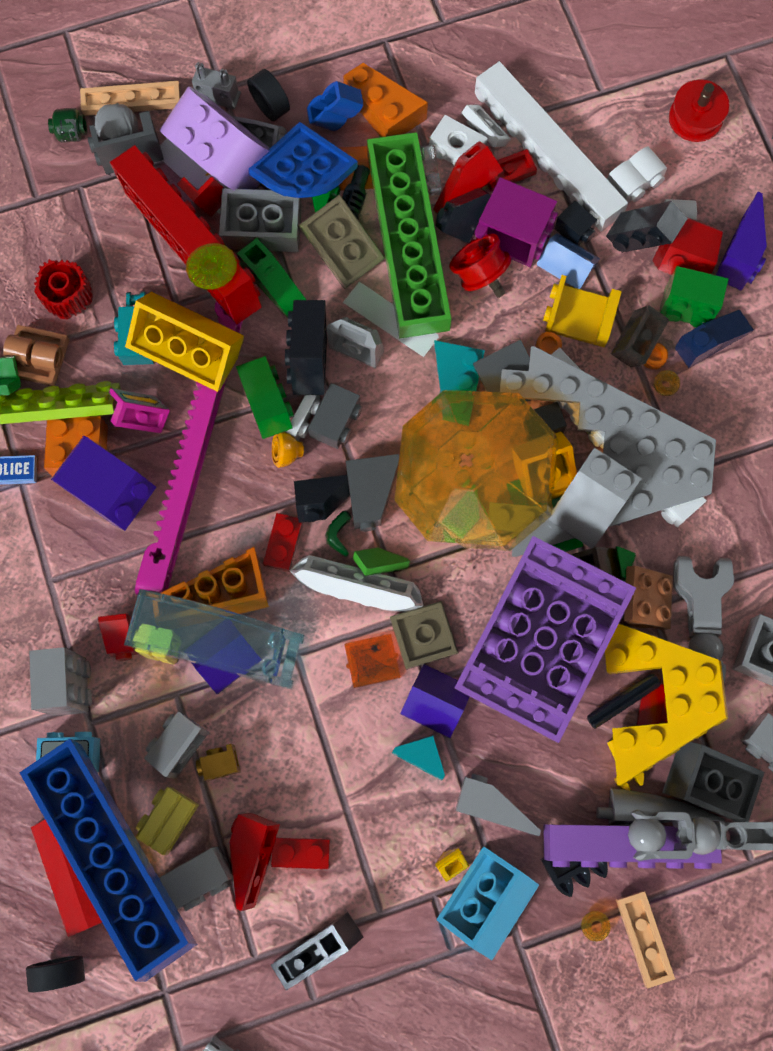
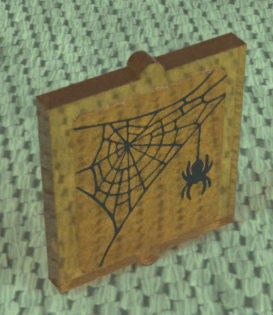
[344,634,401,688]

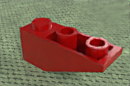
[433,141,503,214]

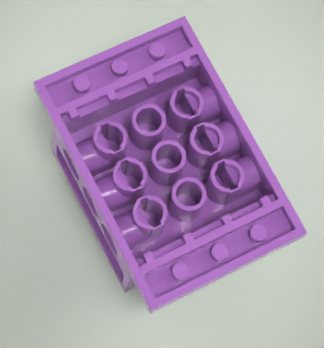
[454,536,636,743]

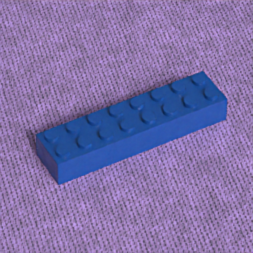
[19,739,198,982]

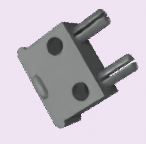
[192,62,241,109]

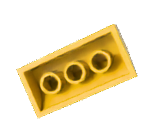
[125,291,244,392]

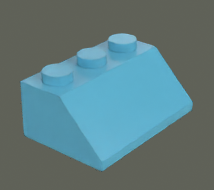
[436,846,539,960]

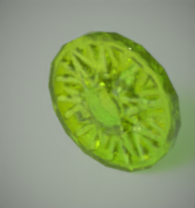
[186,243,237,289]

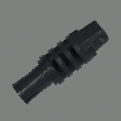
[342,165,371,220]

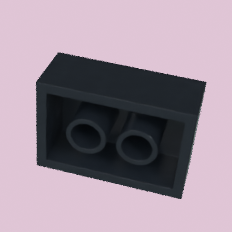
[285,300,327,395]

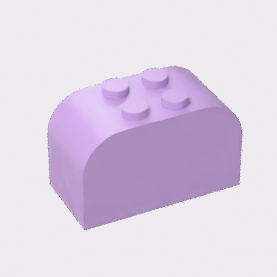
[160,86,270,191]

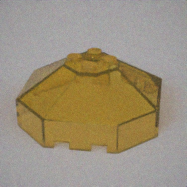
[395,390,559,551]

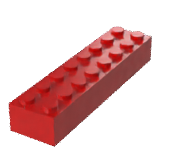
[110,145,262,325]

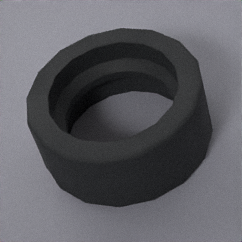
[247,69,290,121]
[26,956,85,993]

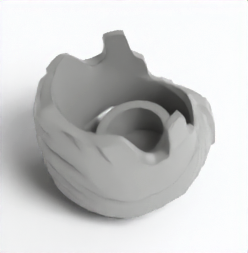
[95,103,138,141]

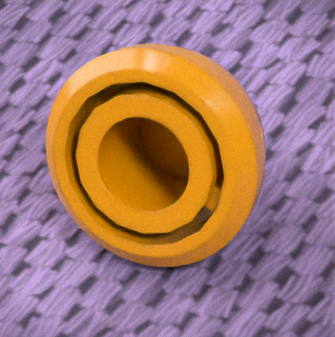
[272,432,304,468]

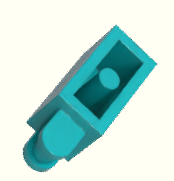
[114,292,154,365]

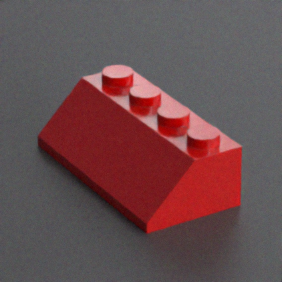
[31,820,102,937]

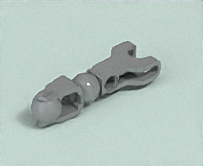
[673,556,734,682]
[628,810,773,861]

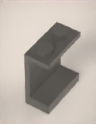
[87,111,164,175]

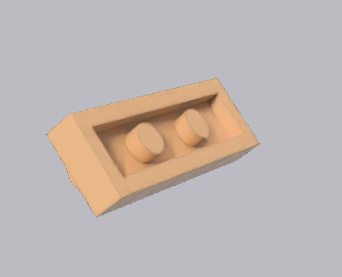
[616,891,675,988]

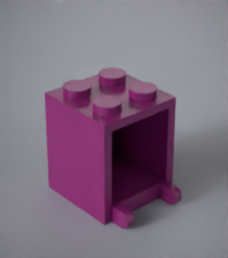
[475,177,558,268]

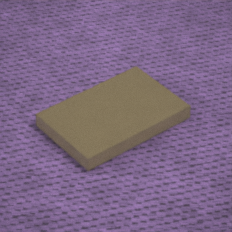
[298,195,385,289]

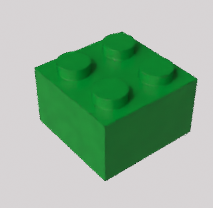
[658,266,728,328]

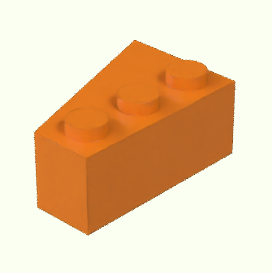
[343,63,428,137]

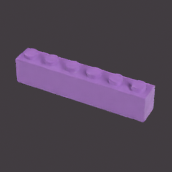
[543,824,722,869]

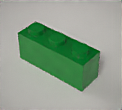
[236,356,294,439]

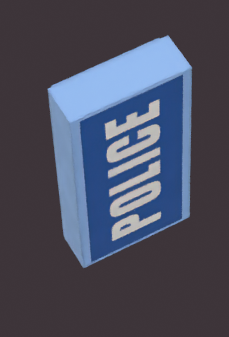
[0,455,37,485]

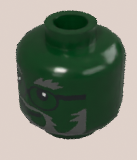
[48,108,87,143]

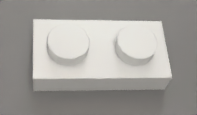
[461,105,511,147]
[286,395,322,441]

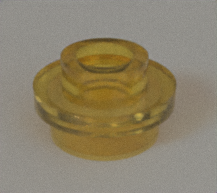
[653,370,680,396]
[581,911,611,942]

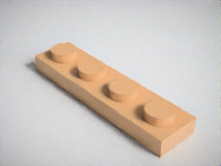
[80,81,181,116]

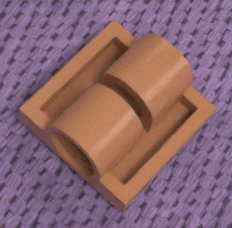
[3,325,70,386]
[624,566,673,630]

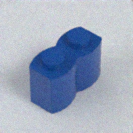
[307,81,363,131]

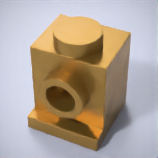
[196,744,241,781]

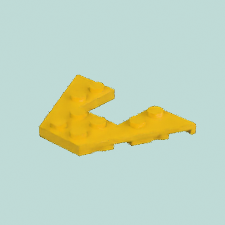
[605,624,728,786]

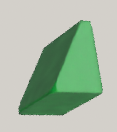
[615,546,636,581]

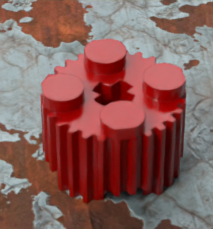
[34,259,93,320]

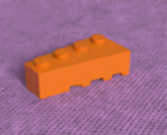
[151,547,269,630]

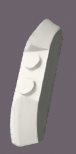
[289,555,424,611]

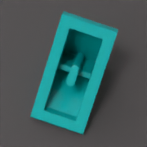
[392,736,445,781]

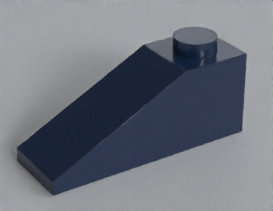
[675,309,754,368]

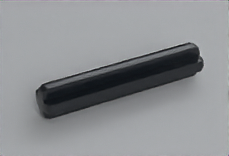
[587,673,661,729]

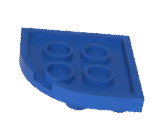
[249,122,358,198]

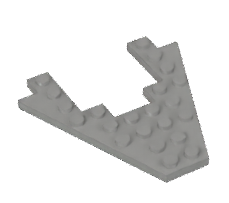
[487,346,716,557]

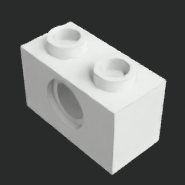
[429,115,488,166]

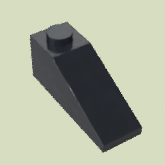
[271,912,364,990]

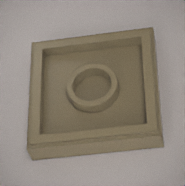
[390,601,458,670]

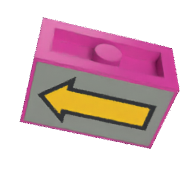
[109,388,170,433]

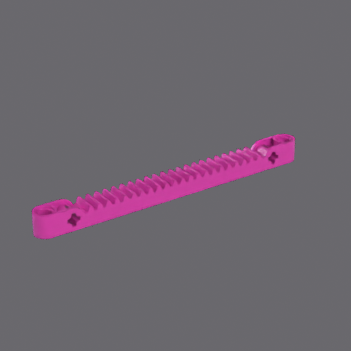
[135,302,243,598]

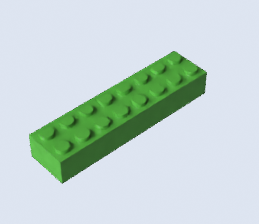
[367,132,451,339]

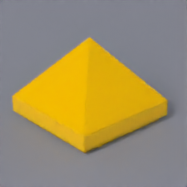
[435,848,469,882]

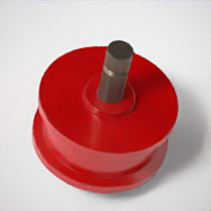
[669,79,730,142]
[449,234,512,298]

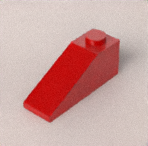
[229,813,280,911]

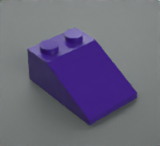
[715,192,767,291]
[51,436,157,531]

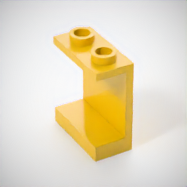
[543,275,622,348]

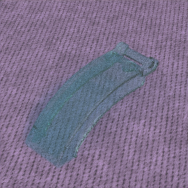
[124,589,305,689]

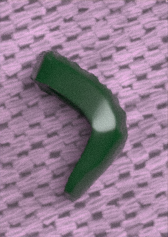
[325,510,352,557]

